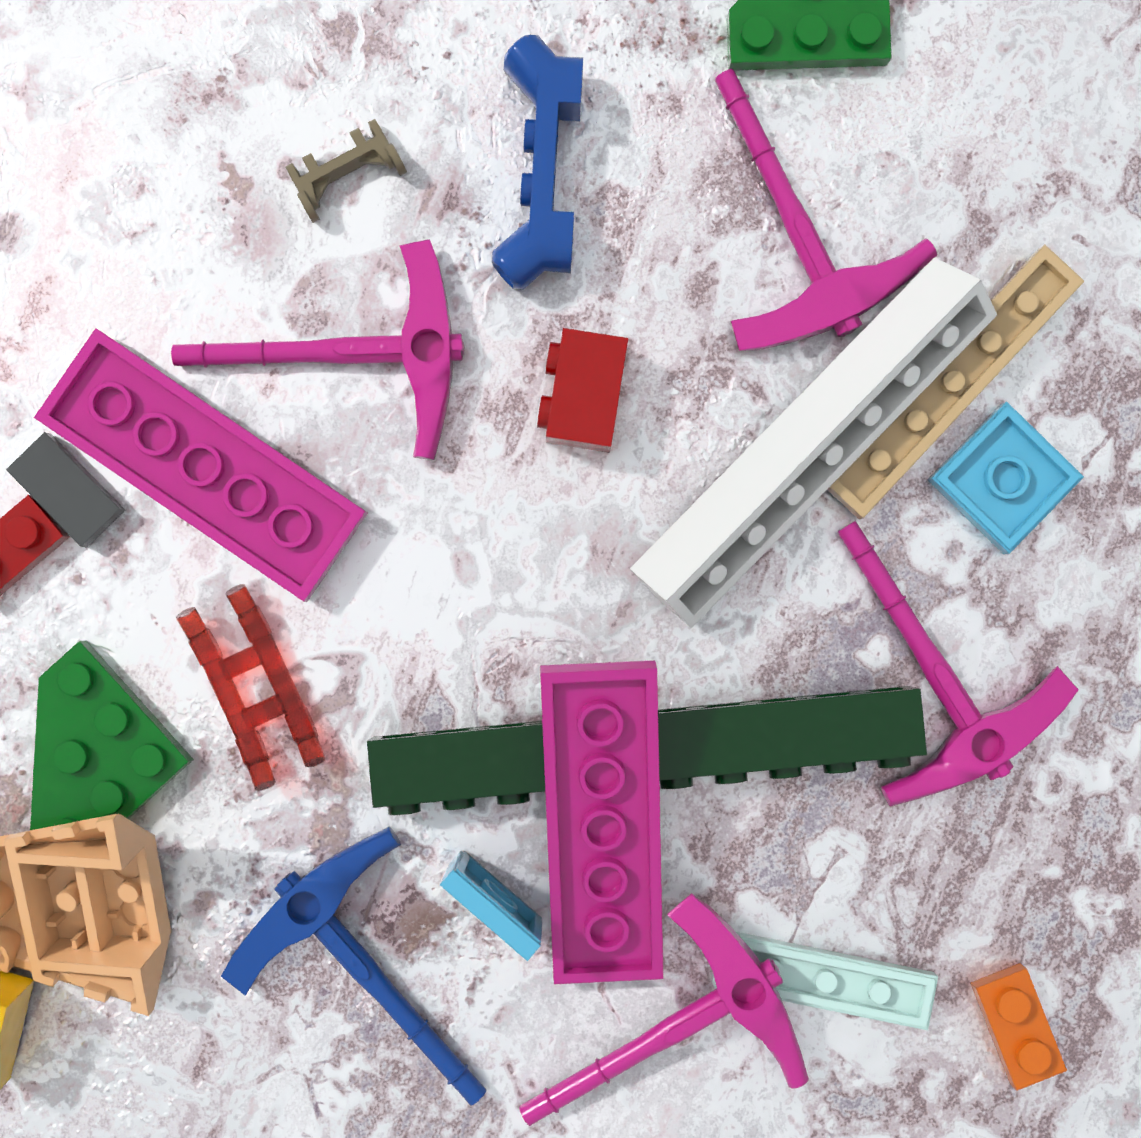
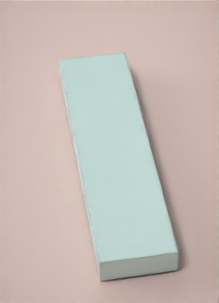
[712,932,938,1030]

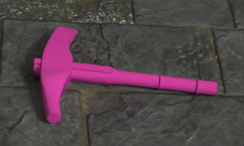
[714,69,937,351]
[171,239,464,460]
[837,521,1079,807]
[519,893,809,1126]

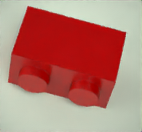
[537,328,628,453]

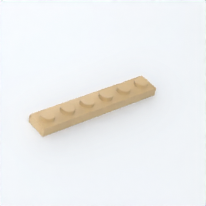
[827,244,1084,519]

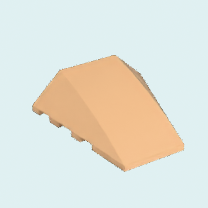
[0,813,171,1016]

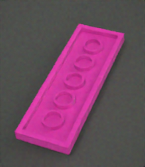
[33,328,368,602]
[540,660,663,984]

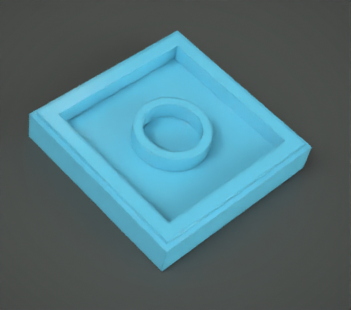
[927,402,1084,554]
[440,851,542,961]

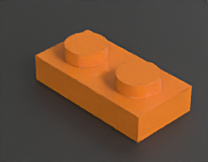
[970,963,1067,1091]

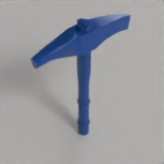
[221,826,487,1106]

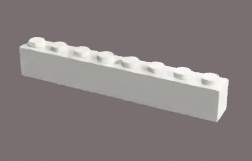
[630,257,997,628]

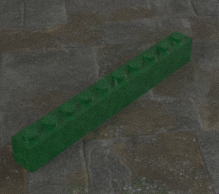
[367,686,927,815]

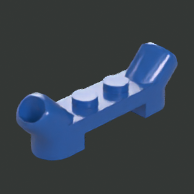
[491,35,583,290]

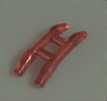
[175,584,325,791]

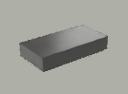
[5,432,125,548]

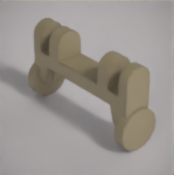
[285,119,407,223]

